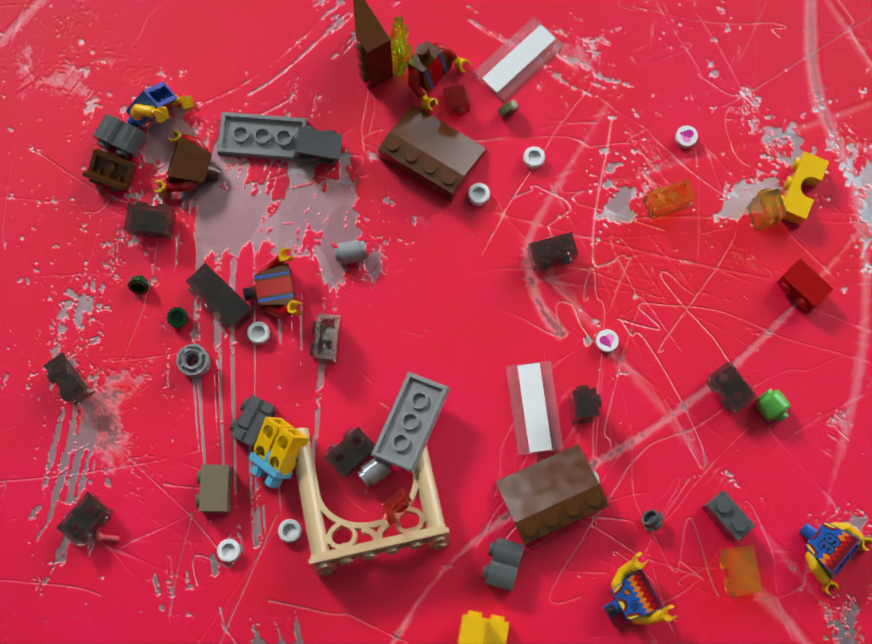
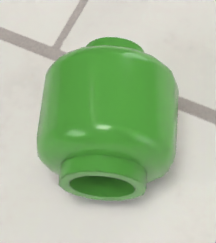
[756,389,791,423]

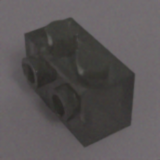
[124,201,176,239]
[527,232,578,271]
[310,314,342,365]
[44,352,95,405]
[707,360,758,414]
[568,385,602,424]
[324,427,375,480]
[56,492,113,547]

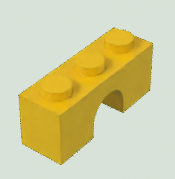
[775,152,829,225]

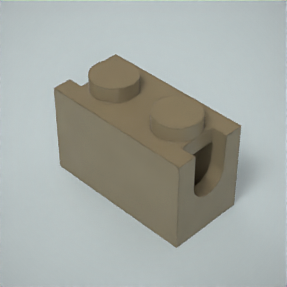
[195,465,232,513]

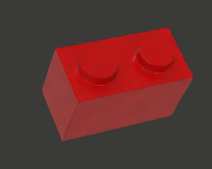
[777,258,833,312]

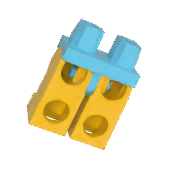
[249,417,310,488]

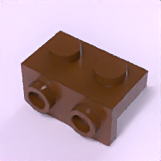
[82,149,137,192]

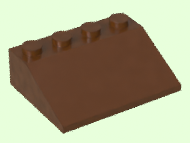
[353,0,393,88]
[378,105,486,202]
[496,444,610,545]

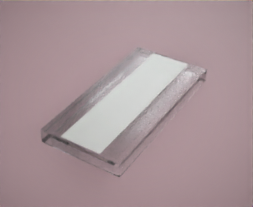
[474,17,564,103]
[506,360,564,456]

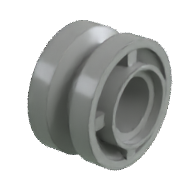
[176,344,211,378]

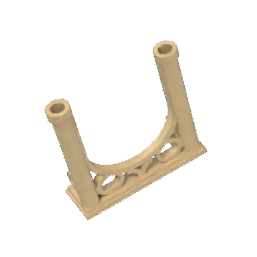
[295,428,451,576]

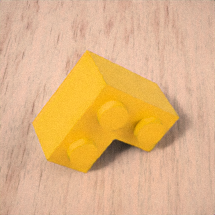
[458,610,509,644]

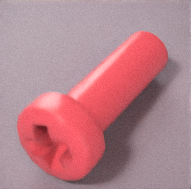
[98,532,120,542]

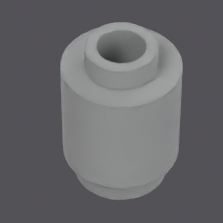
[334,239,368,265]
[357,457,392,487]

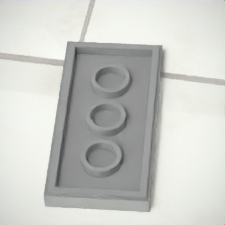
[217,112,308,162]
[371,372,451,473]

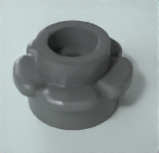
[641,509,664,531]

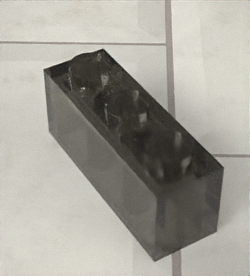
[186,263,255,331]

